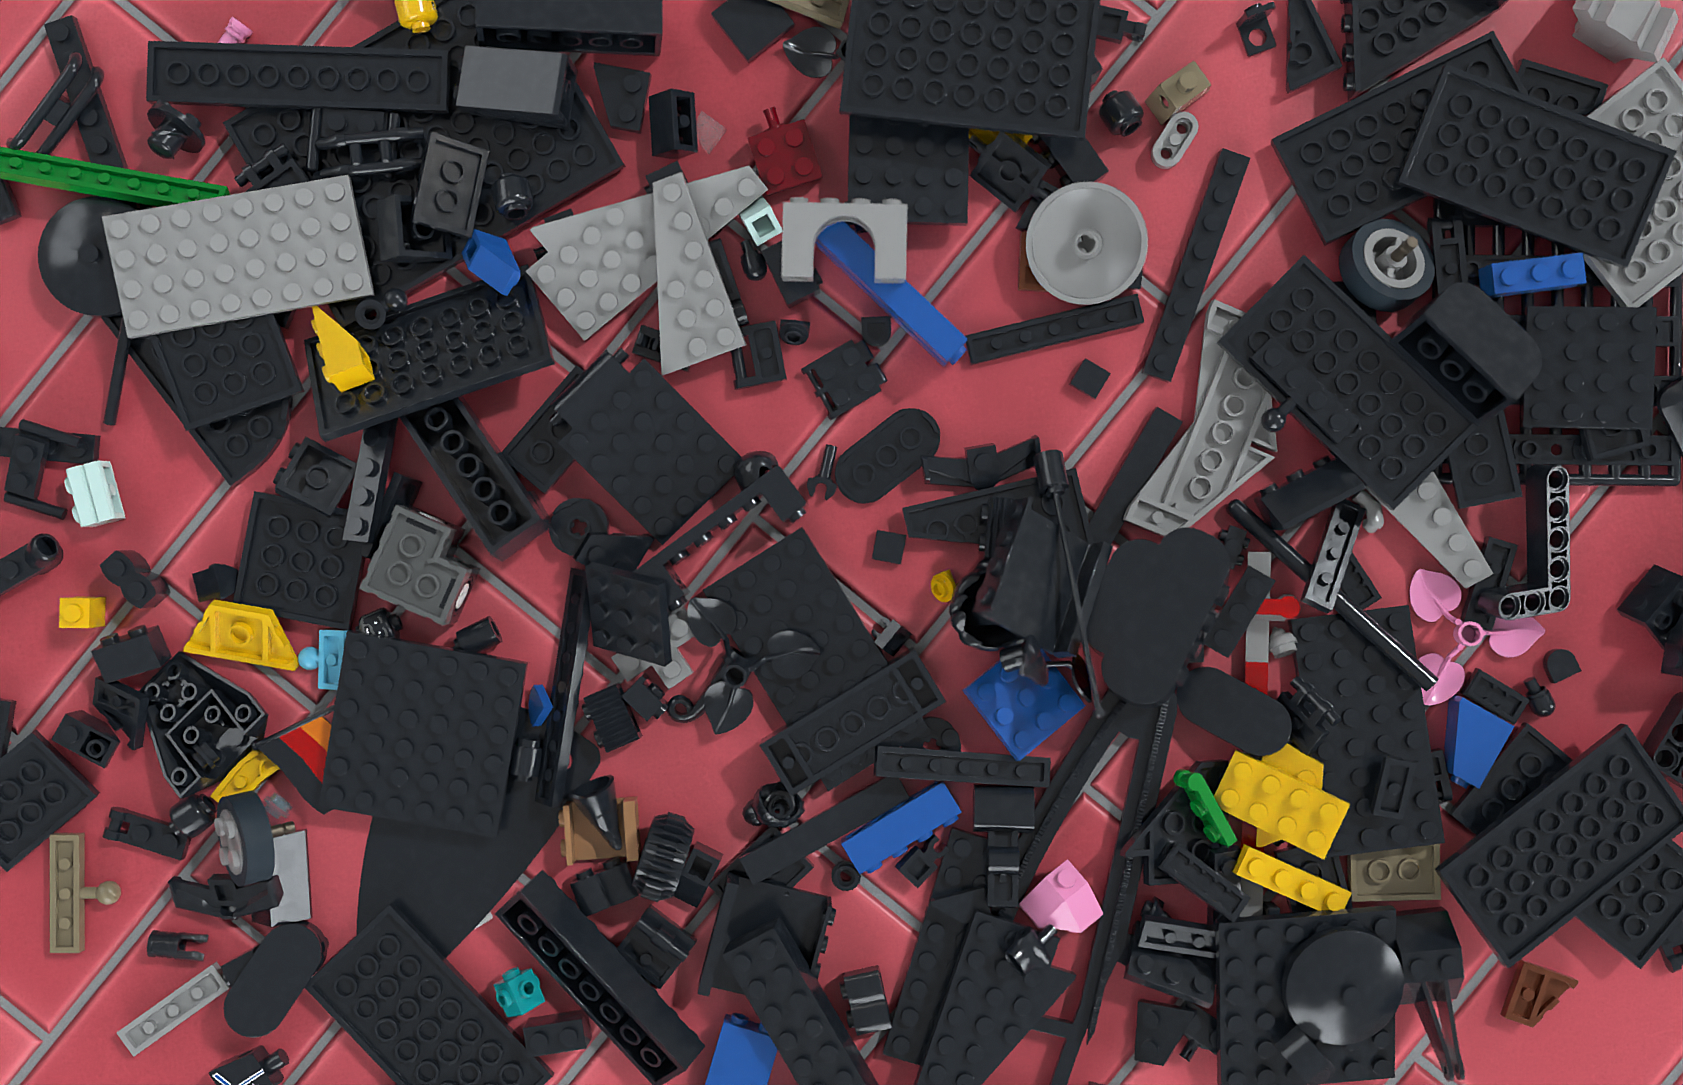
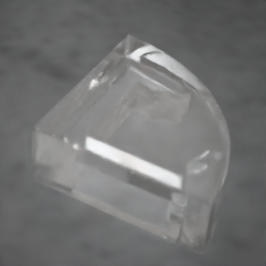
[696,111,726,154]

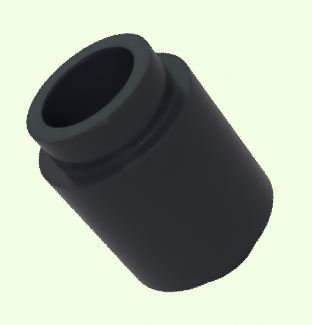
[509,737,543,782]

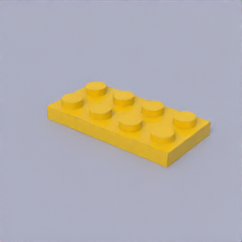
[1214,750,1350,860]

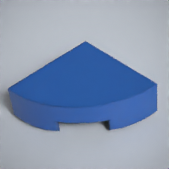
[528,684,553,727]

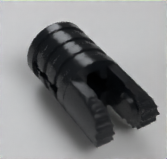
[147,930,209,961]

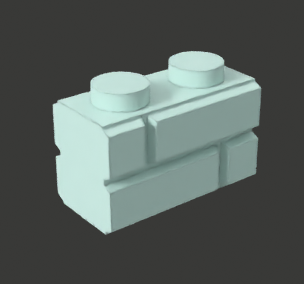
[64,460,126,527]

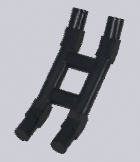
[316,127,424,179]

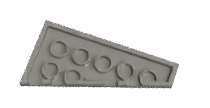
[653,172,746,376]

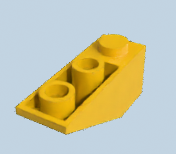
[311,306,375,392]

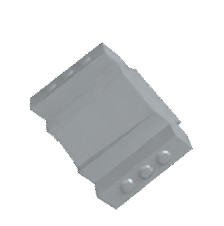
[1572,0,1679,64]

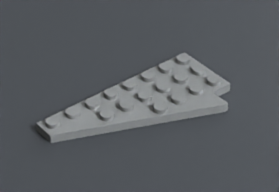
[526,165,768,341]

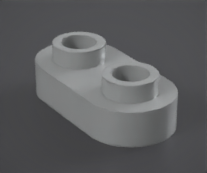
[1151,112,1199,169]

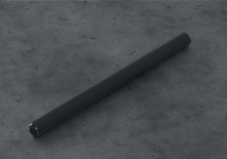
[1226,499,1439,691]

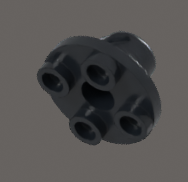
[147,99,205,159]

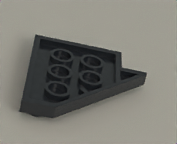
[1120,759,1229,886]

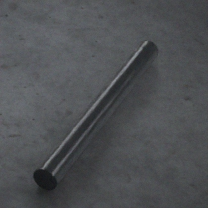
[103,314,131,425]

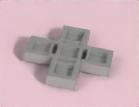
[611,607,694,689]

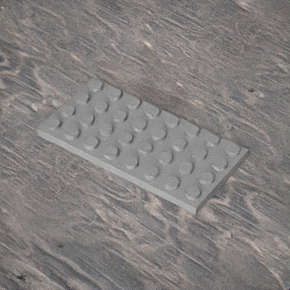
[102,175,375,339]

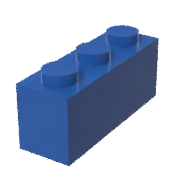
[1478,252,1586,298]

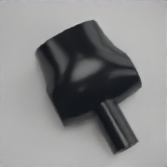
[1004,924,1057,977]

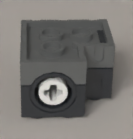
[359,505,481,625]

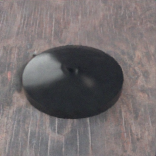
[38,196,138,317]
[1282,926,1404,1045]

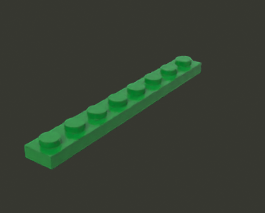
[0,147,230,207]

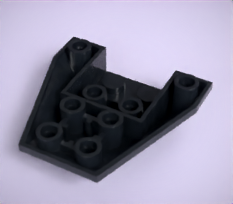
[139,651,268,799]

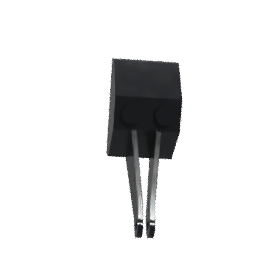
[1396,907,1465,1081]

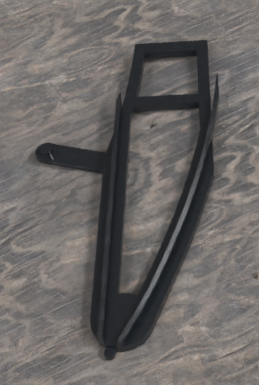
[990,688,1177,1085]

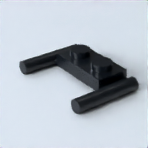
[4,419,83,520]

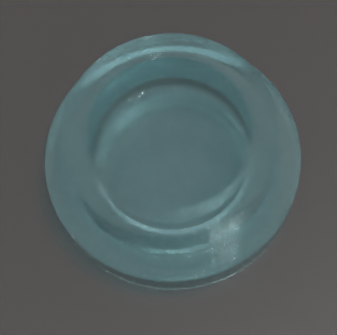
[264,792,293,819]

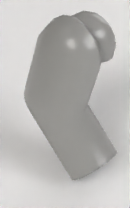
[1352,490,1384,533]

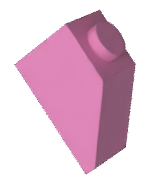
[1019,859,1103,934]

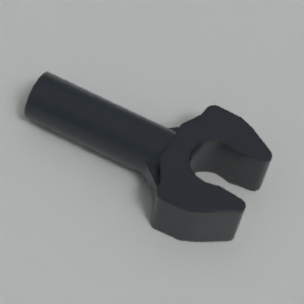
[807,444,837,501]

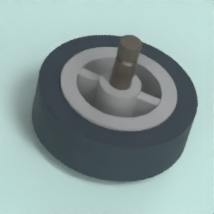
[1339,219,1435,312]
[214,791,295,887]

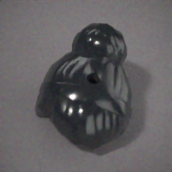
[742,780,805,828]

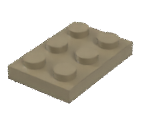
[1347,844,1441,902]

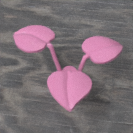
[1409,569,1545,705]

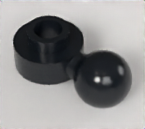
[355,288,408,330]

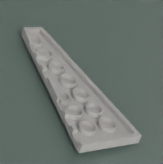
[1333,455,1493,588]

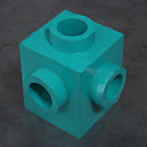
[493,967,545,1017]

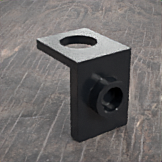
[1236,2,1276,57]

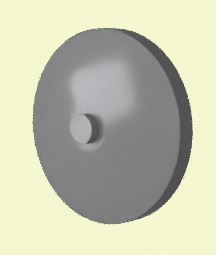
[1026,182,1148,305]

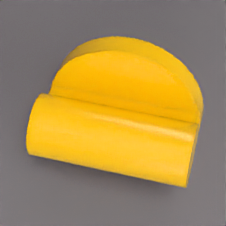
[931,569,956,602]

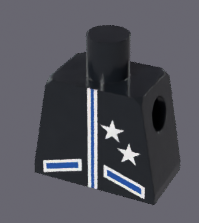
[209,1045,289,1085]

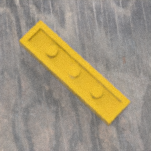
[1232,844,1352,911]

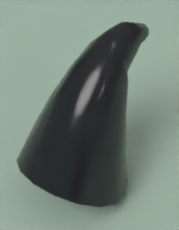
[569,775,622,850]

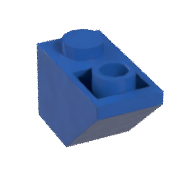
[462,229,521,296]

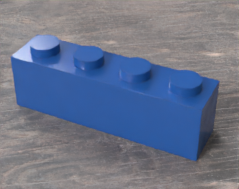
[841,780,961,874]

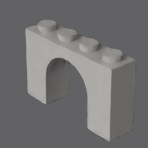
[782,197,907,284]

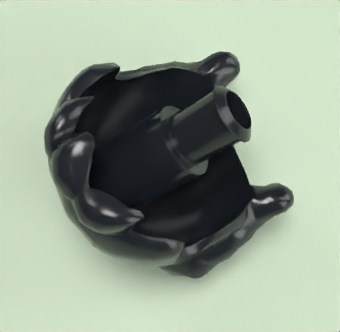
[949,558,1021,652]

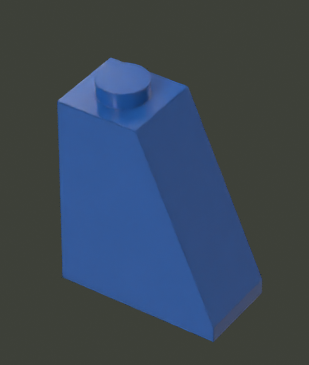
[1444,695,1515,789]

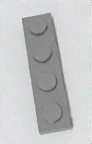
[117,961,231,1057]

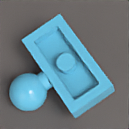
[298,629,349,690]

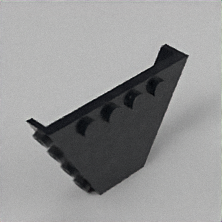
[1340,0,1508,101]

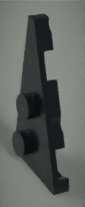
[1286,0,1343,94]

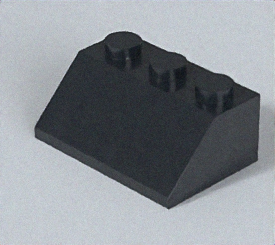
[1253,455,1366,530]

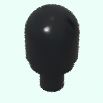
[740,239,767,281]
[1523,676,1556,717]

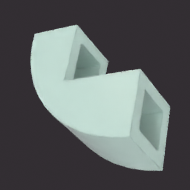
[738,166,783,246]

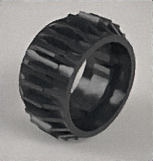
[631,812,695,902]

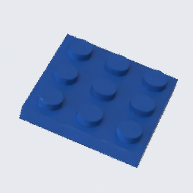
[962,648,1086,761]

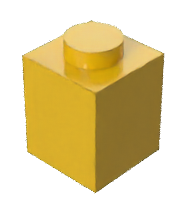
[59,596,106,628]

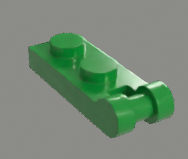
[1173,769,1237,847]

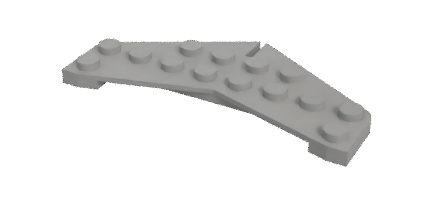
[1123,299,1278,537]

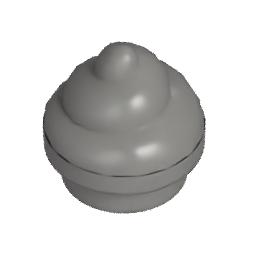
[1269,627,1297,659]

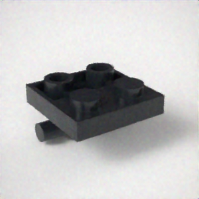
[617,904,697,989]

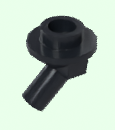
[1140,896,1172,919]

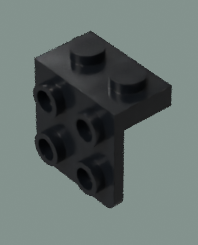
[1617,564,1683,649]

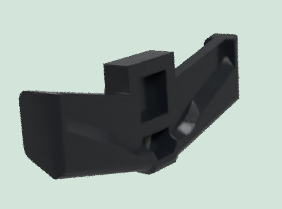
[921,435,1041,490]
[168,874,284,920]

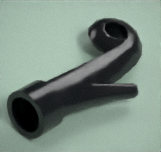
[667,646,749,723]

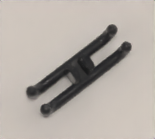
[6,52,104,155]

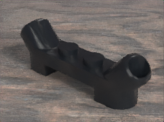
[0,533,63,596]

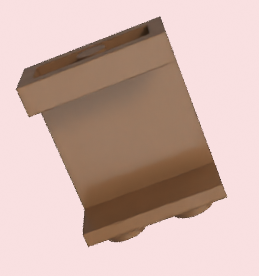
[559,796,641,866]

